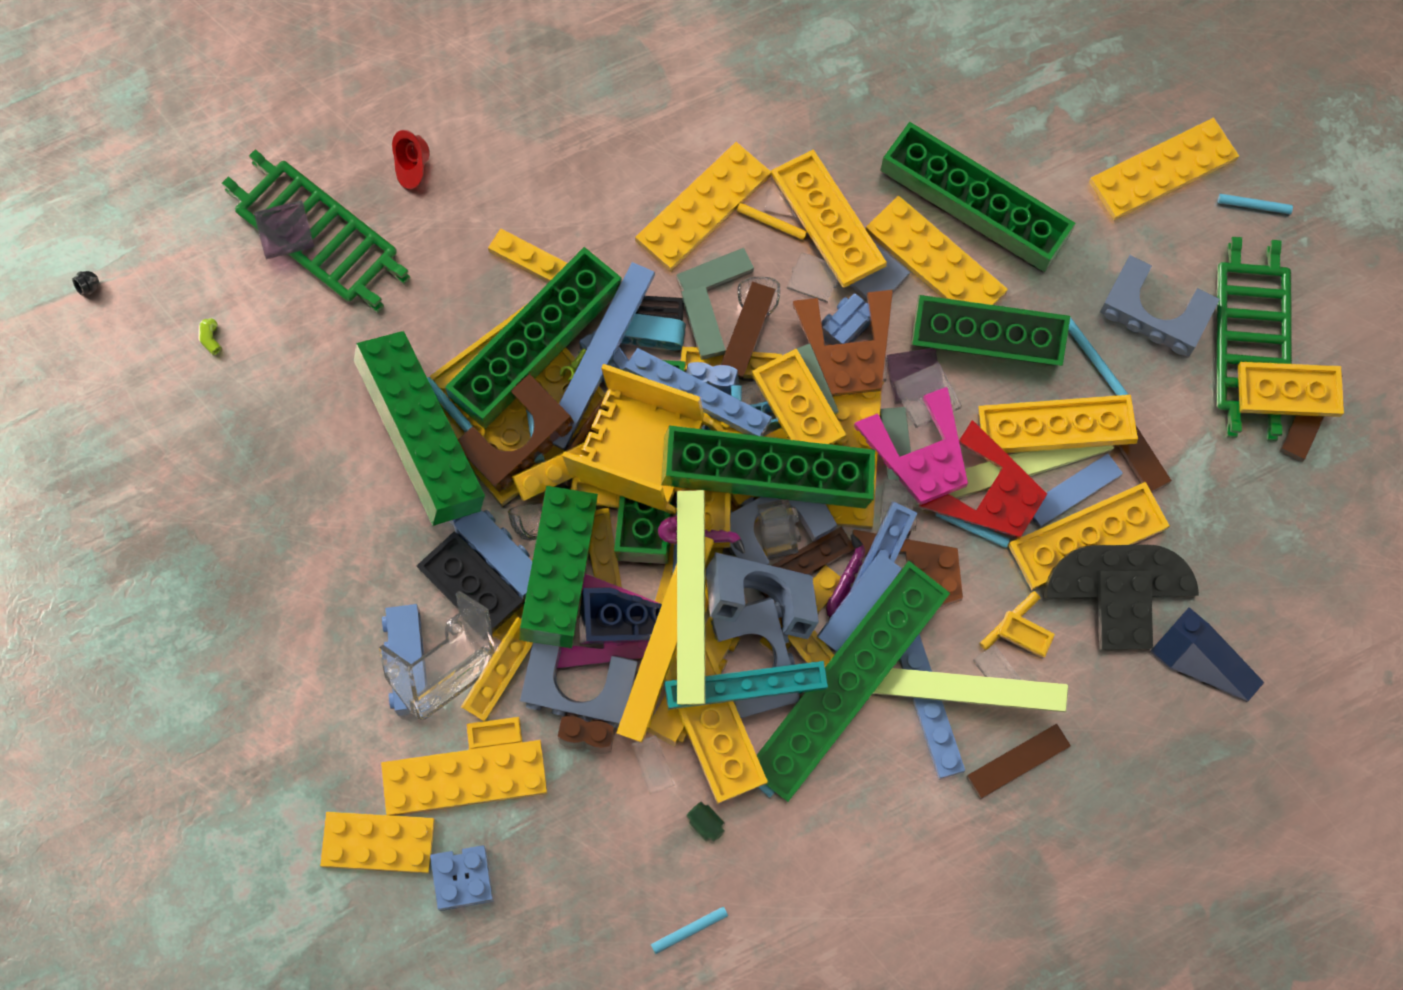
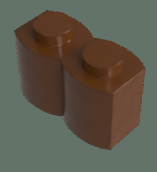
[558,716,615,754]

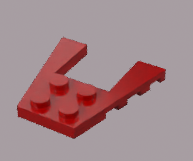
[918,420,1047,539]

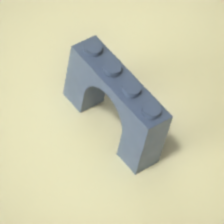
[1100,255,1220,357]
[727,497,837,565]
[706,553,819,639]
[709,597,802,718]
[520,643,639,728]

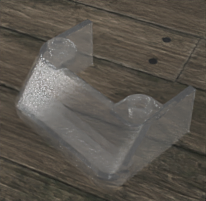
[379,591,495,720]

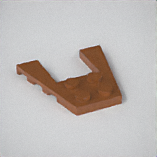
[793,290,893,397]
[852,530,963,608]

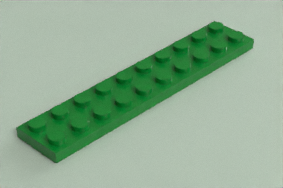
[757,561,950,802]

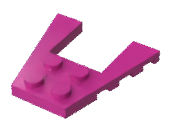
[854,387,968,505]
[557,573,658,668]

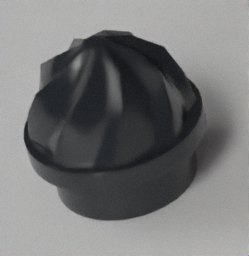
[72,271,99,296]

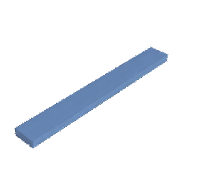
[553,262,655,450]

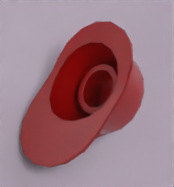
[392,130,430,189]

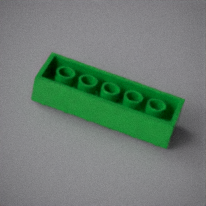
[911,295,1071,366]
[519,486,598,649]

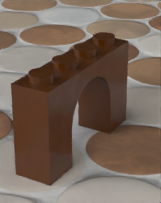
[458,374,574,492]

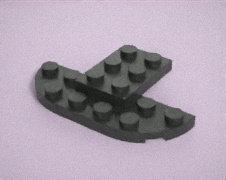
[1044,544,1199,650]

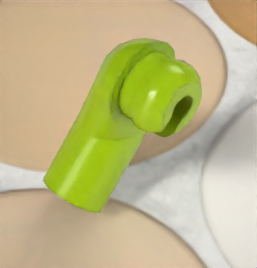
[199,318,222,356]

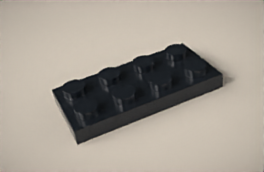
[416,531,525,639]

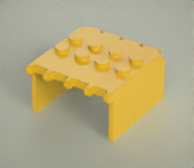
[562,364,714,514]

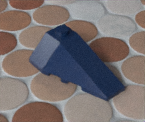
[579,588,662,644]
[1150,607,1264,702]

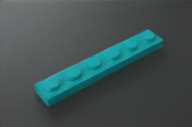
[664,661,828,710]

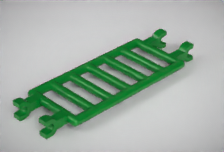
[222,149,410,313]
[1217,237,1292,441]

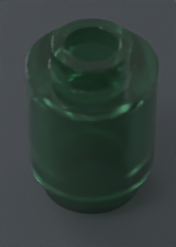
[686,801,726,842]

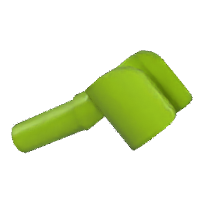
[560,348,586,381]

